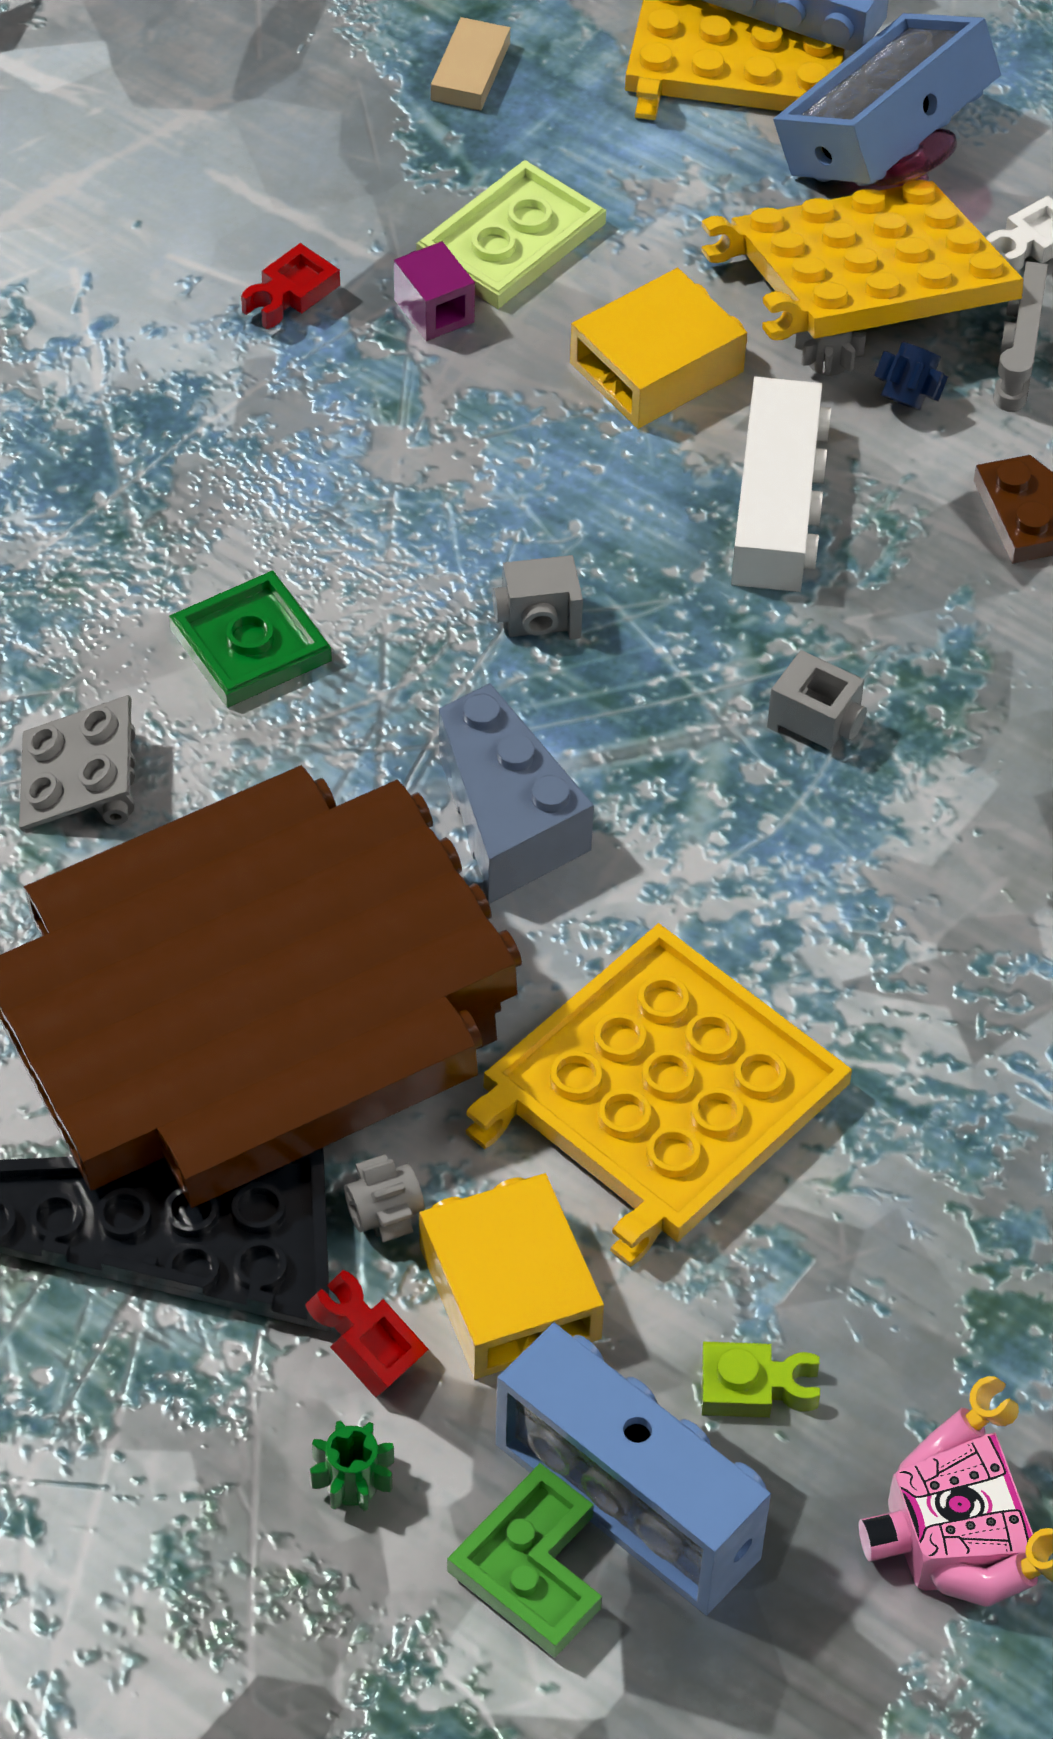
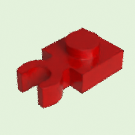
[241,243,340,329]
[305,1270,429,1398]

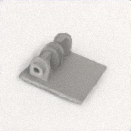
[19,695,135,831]

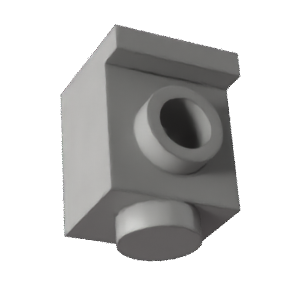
[492,555,583,640]
[767,650,867,750]

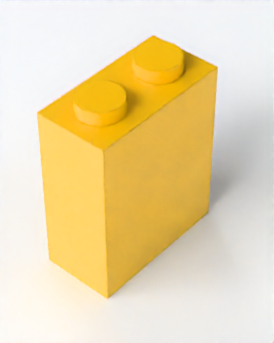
[570,267,747,429]
[419,1173,604,1380]

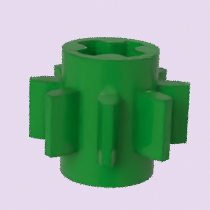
[309,1420,394,1511]

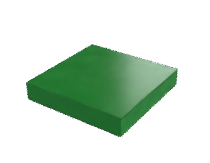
[169,570,332,708]

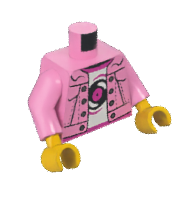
[858,1376,1053,1607]

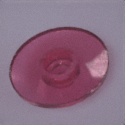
[866,129,958,187]

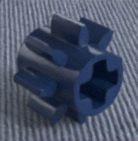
[874,342,949,410]

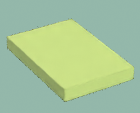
[416,160,606,309]

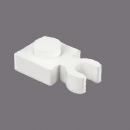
[986,195,1053,272]

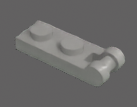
[993,261,1048,411]

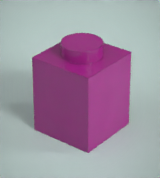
[394,241,475,341]

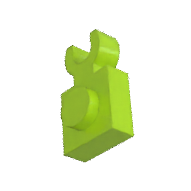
[701,1341,820,1418]

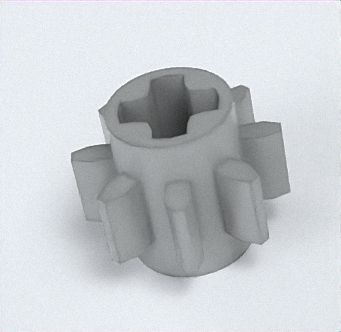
[795,331,866,376]
[344,1154,425,1242]

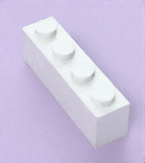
[731,376,831,592]

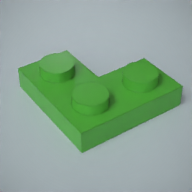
[447,1463,602,1658]

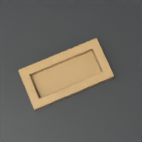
[431,17,511,111]

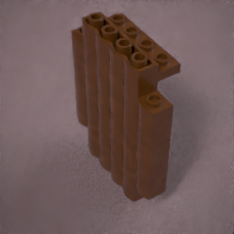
[0,765,522,1208]

